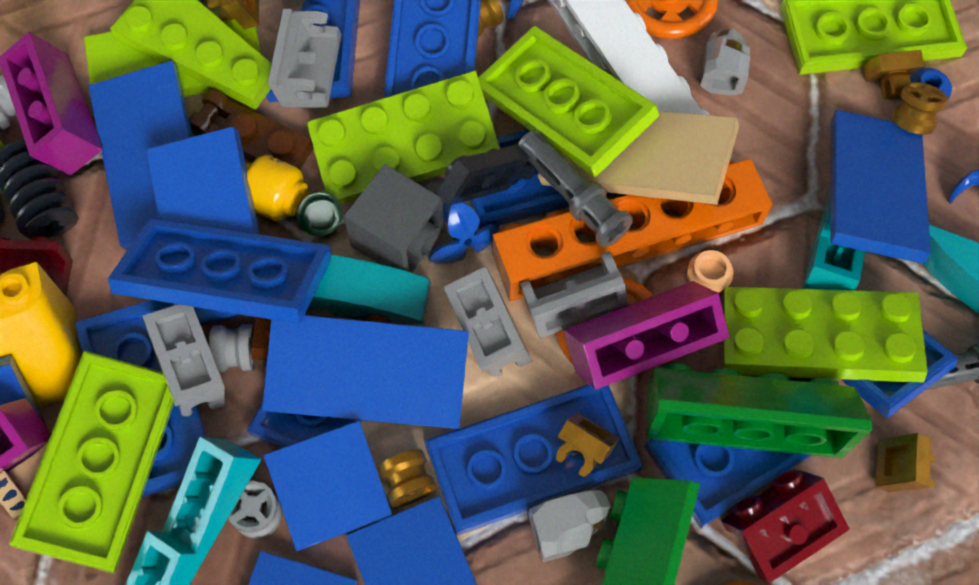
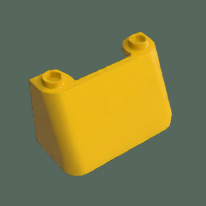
[0,262,82,408]

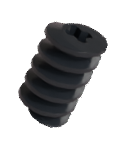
[0,140,79,239]

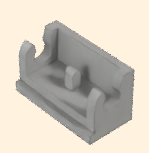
[268,9,341,108]
[520,251,628,338]
[444,266,533,377]
[142,304,225,417]

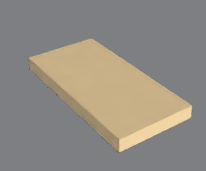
[538,111,739,204]

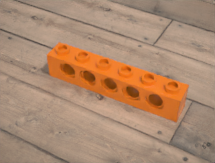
[492,158,773,301]

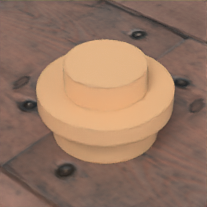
[687,250,734,294]

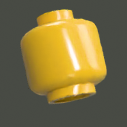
[246,155,308,221]

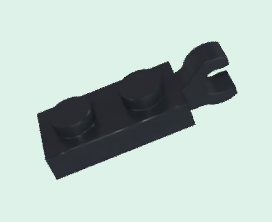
[437,143,537,206]

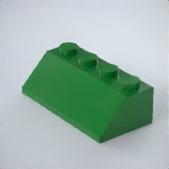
[646,364,872,459]
[595,478,700,585]

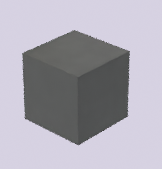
[344,164,445,273]

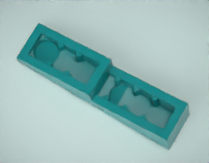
[126,437,262,585]

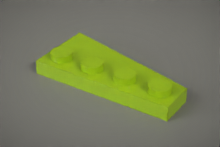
[110,0,272,110]

